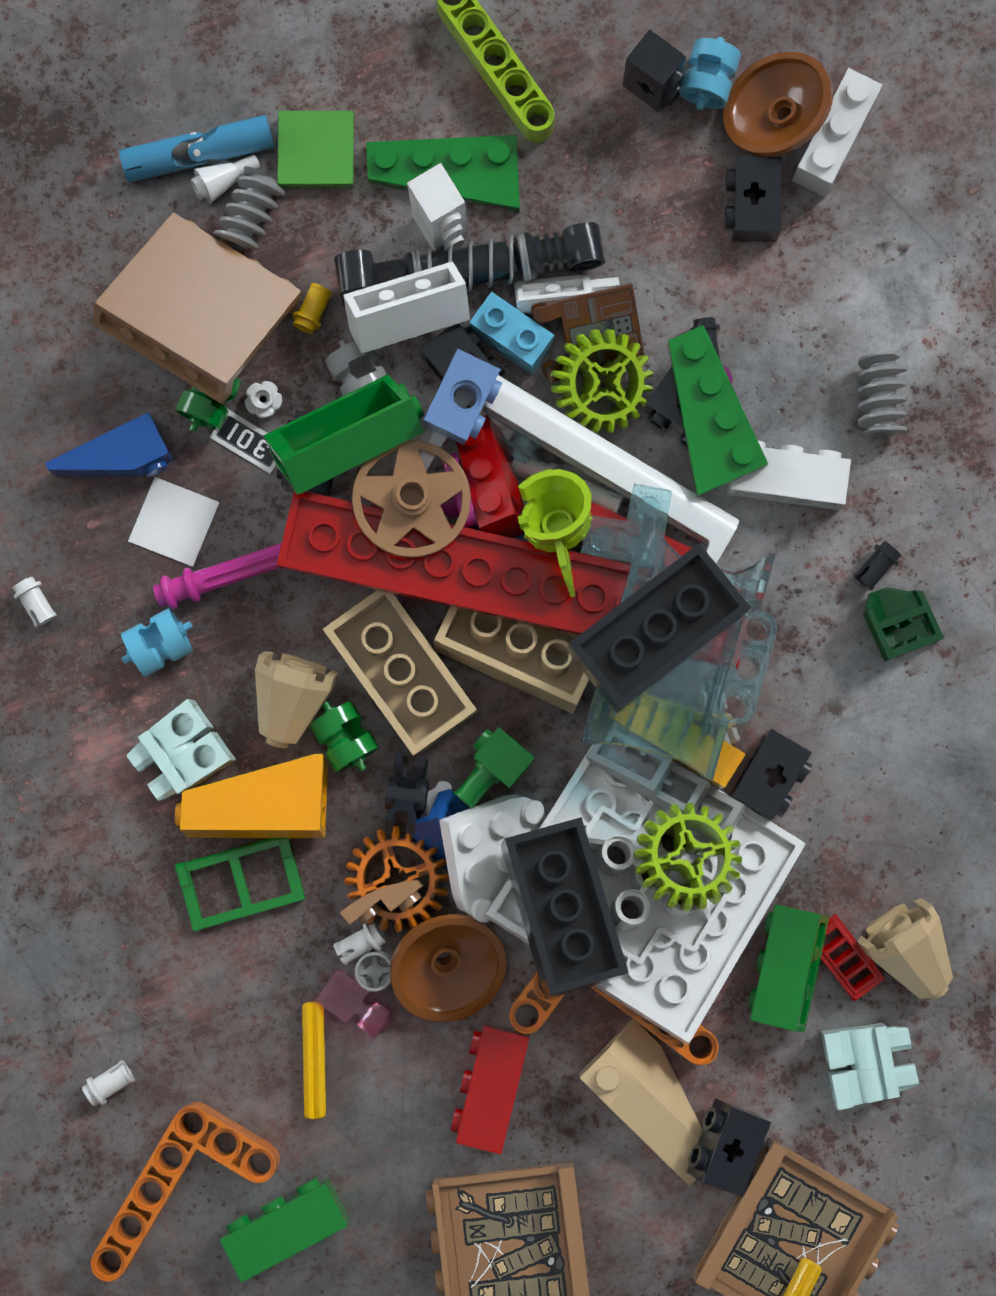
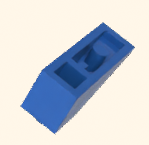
[45,412,174,477]

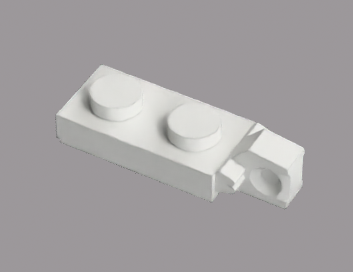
[514,274,620,315]

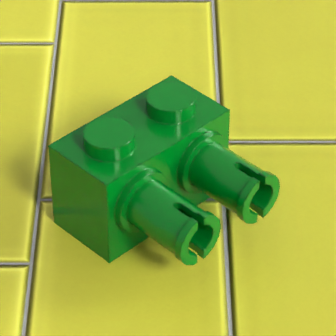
[454,727,535,809]

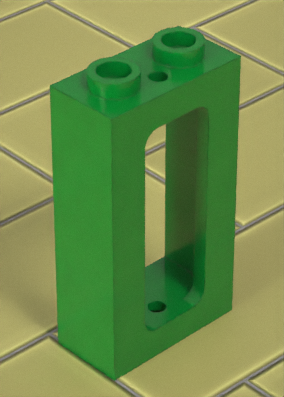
[263,374,424,495]

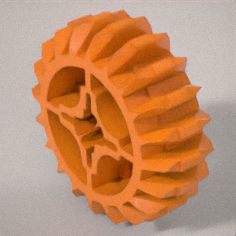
[344,826,450,932]

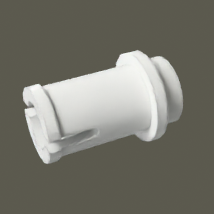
[13,576,57,628]
[334,922,386,966]
[82,1060,135,1106]

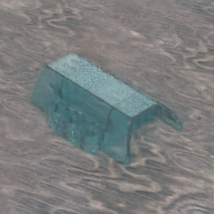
[580,517,777,780]

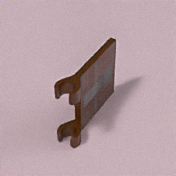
[531,283,644,382]

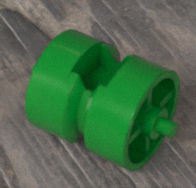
[175,378,242,432]
[309,701,379,773]

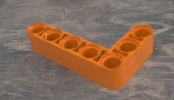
[509,971,719,1065]
[91,1102,280,1282]

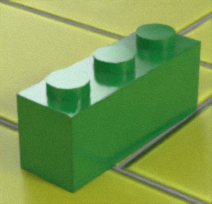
[748,904,829,1032]
[220,1177,350,1283]

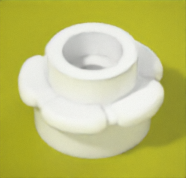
[245,381,282,418]

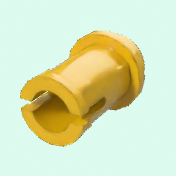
[292,283,333,335]

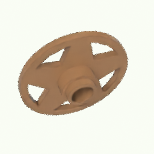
[352,440,471,558]

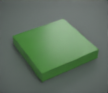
[278,111,354,188]

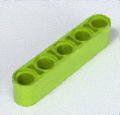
[436,0,554,143]

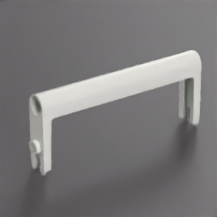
[419,375,739,564]

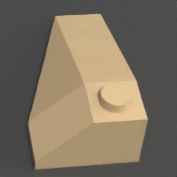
[579,1018,703,1186]

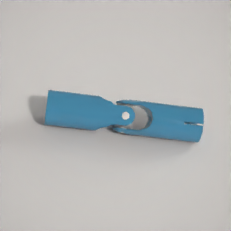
[119,114,274,183]

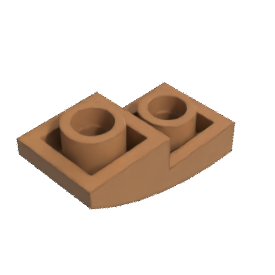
[340,880,423,925]

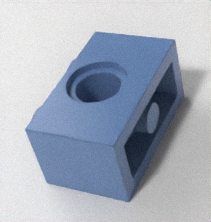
[422,349,502,445]

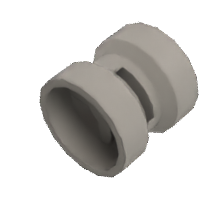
[355,950,392,992]

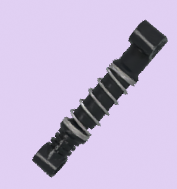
[334,222,606,307]

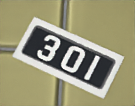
[210,409,276,474]

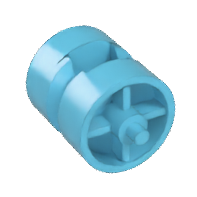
[679,37,741,110]
[121,608,193,677]

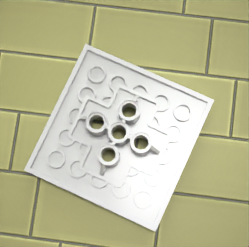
[485,720,806,1045]

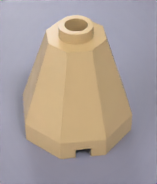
[255,651,339,748]
[857,898,953,1000]

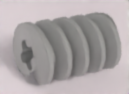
[212,166,285,252]
[858,354,907,437]

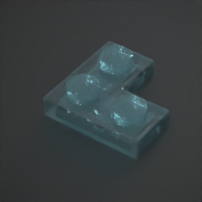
[581,483,672,569]

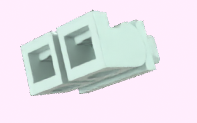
[127,699,236,801]
[820,1023,919,1110]

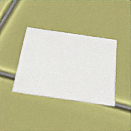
[128,477,219,567]

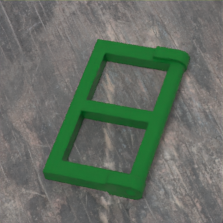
[175,838,306,931]

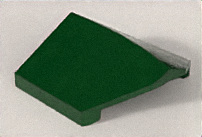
[863,587,944,662]

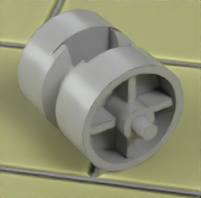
[325,339,387,396]

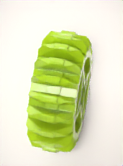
[551,329,654,433]
[633,803,742,912]

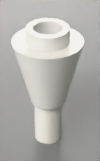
[190,154,260,204]

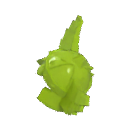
[518,469,592,597]

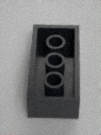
[567,543,751,714]
[500,817,629,1000]

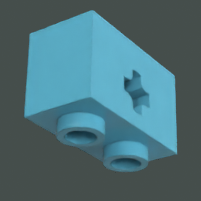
[469,291,554,376]

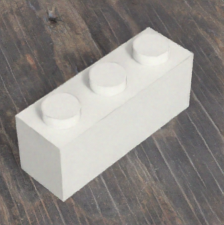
[792,68,883,198]
[407,163,468,253]
[343,261,470,354]
[727,440,851,511]

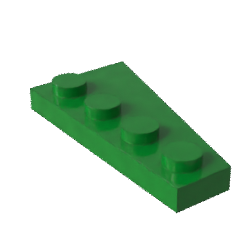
[366,135,520,212]
[667,325,768,498]

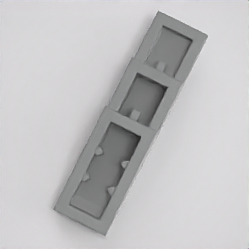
[586,725,745,838]

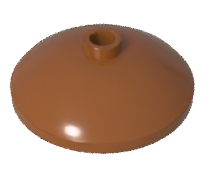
[723,52,833,157]
[390,914,507,1022]

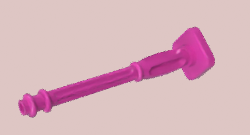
[153,452,482,610]

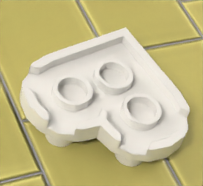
[439,794,546,923]

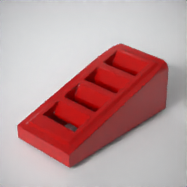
[820,914,885,1001]

